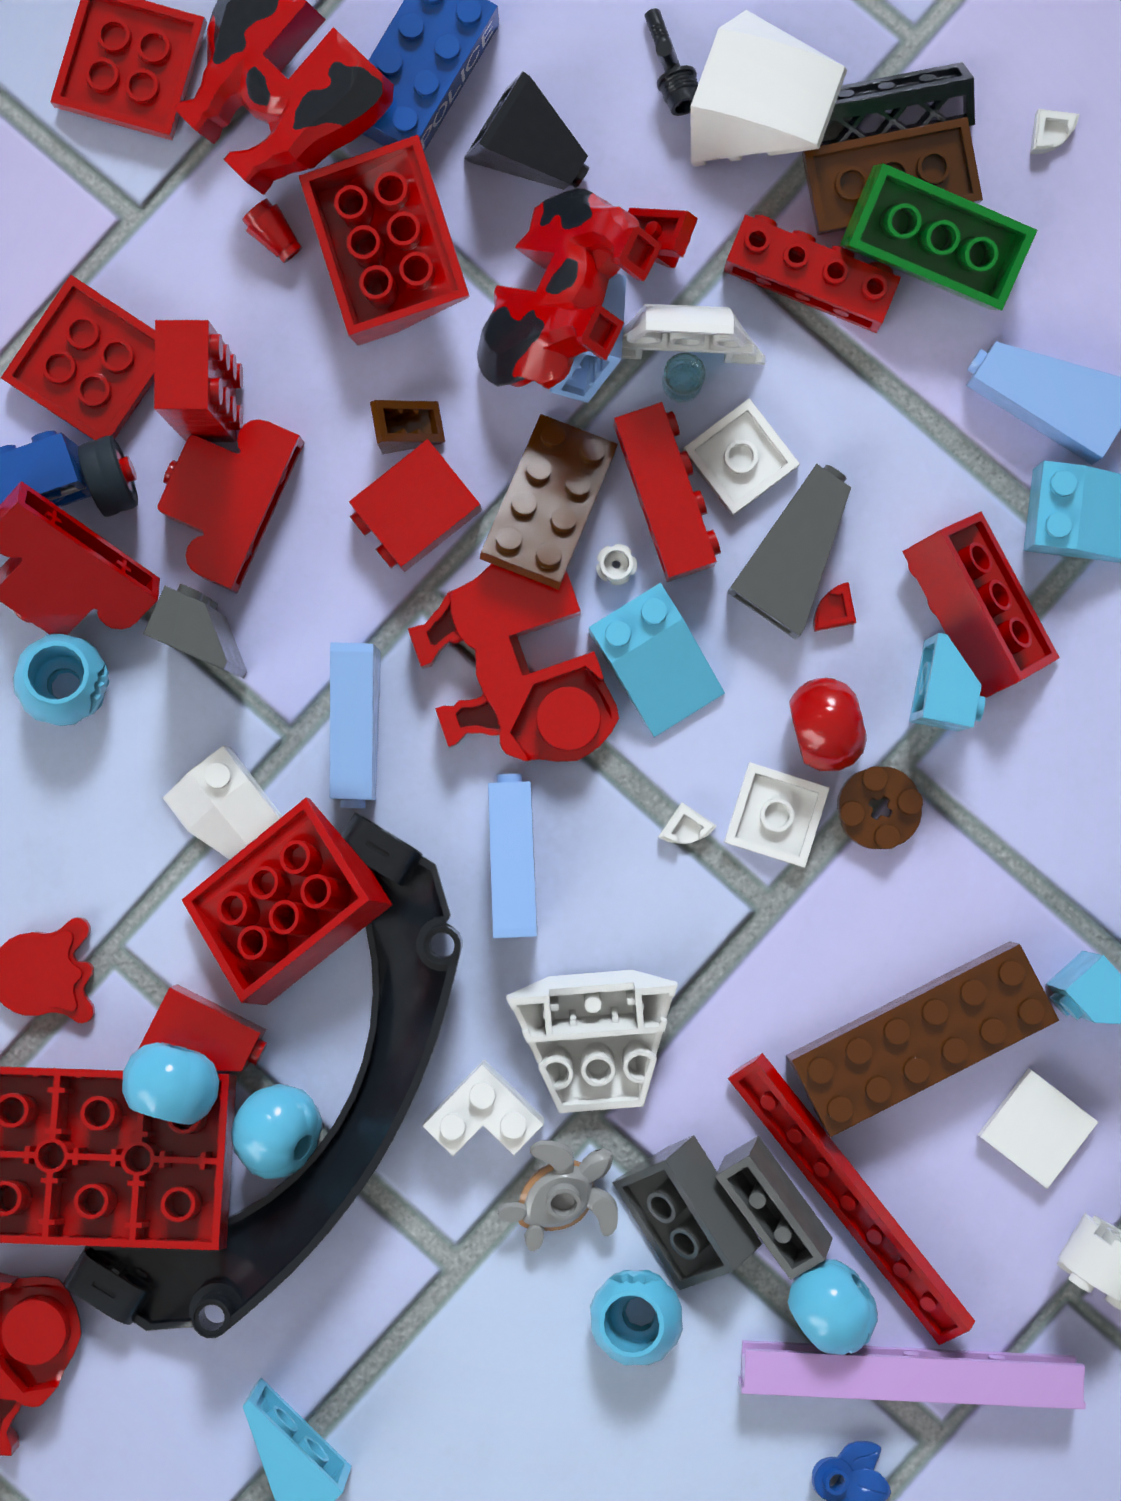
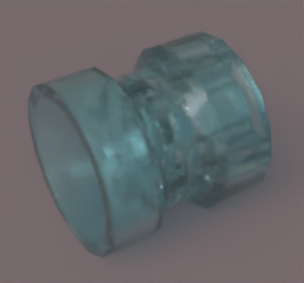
[662,353,705,402]

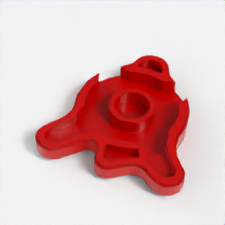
[0,917,95,1024]

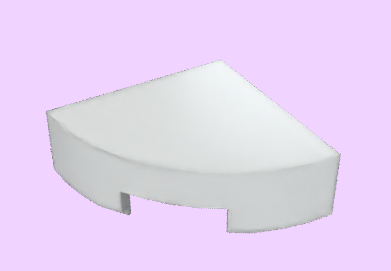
[1030,109,1079,154]
[658,802,716,844]

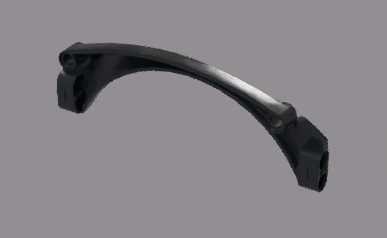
[63,812,463,1338]

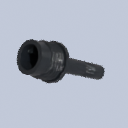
[644,8,698,116]

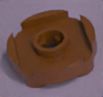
[837,766,923,849]

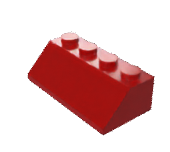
[902,511,1060,698]

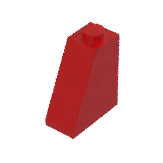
[138,984,267,1072]

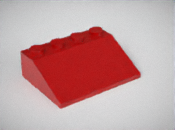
[299,135,470,346]
[181,798,392,1005]

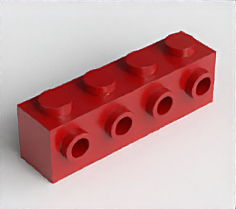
[723,214,901,333]
[613,402,721,582]

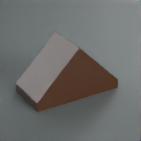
[370,400,445,454]

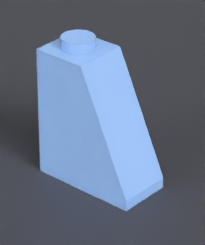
[550,273,627,403]

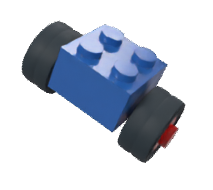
[0,431,138,517]

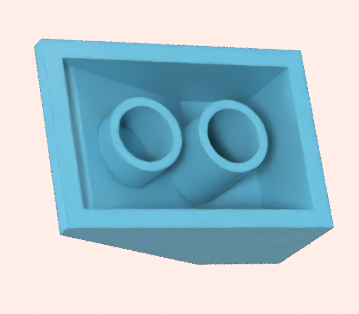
[1023,461,1121,563]
[588,582,725,737]
[243,1378,352,1501]

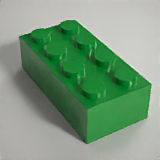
[840,163,1038,311]

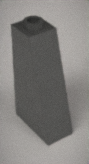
[727,464,851,640]

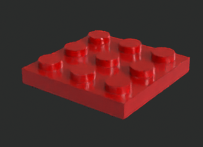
[50,0,207,141]
[1,274,155,441]

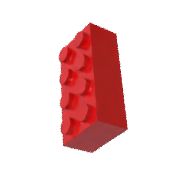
[154,320,243,442]

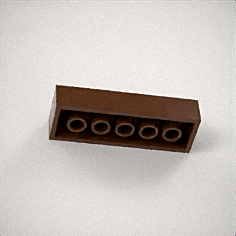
[786,941,1059,1137]

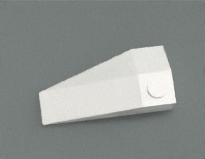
[163,746,282,860]

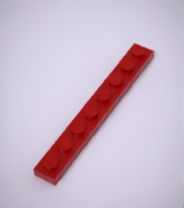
[728,1053,975,1345]

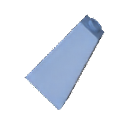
[966,342,1121,465]
[330,642,381,808]
[488,774,538,938]

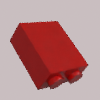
[349,439,482,572]

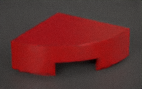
[813,582,857,632]

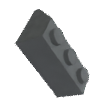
[143,584,247,679]
[612,1135,762,1290]

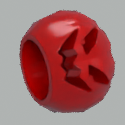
[789,678,867,771]

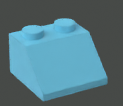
[909,633,985,732]
[1046,951,1121,1024]

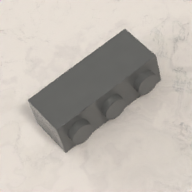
[715,1136,833,1280]

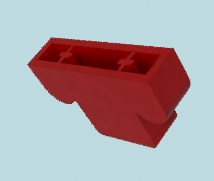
[157,419,304,593]
[0,481,160,635]

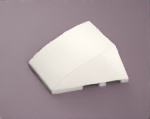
[690,10,847,167]
[622,304,766,365]
[506,970,678,1113]

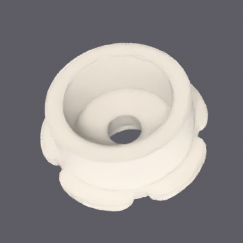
[596,544,637,585]

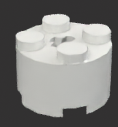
[1057,1213,1121,1310]

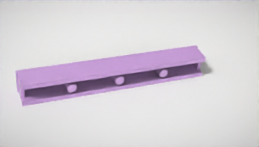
[738,1340,1086,1409]

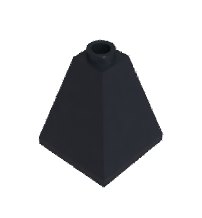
[464,71,590,190]

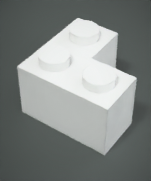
[423,1059,544,1156]

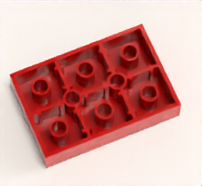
[0,1066,237,1250]

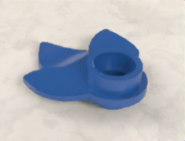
[812,1441,891,1501]

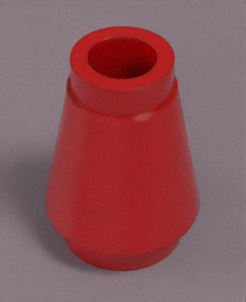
[242,198,303,263]

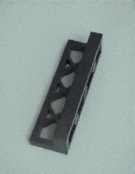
[820,62,975,146]

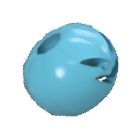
[13,634,109,726]
[122,1042,219,1125]
[231,1084,323,1179]
[788,1259,878,1355]
[590,1270,683,1366]

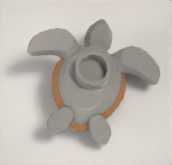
[498,1140,618,1251]

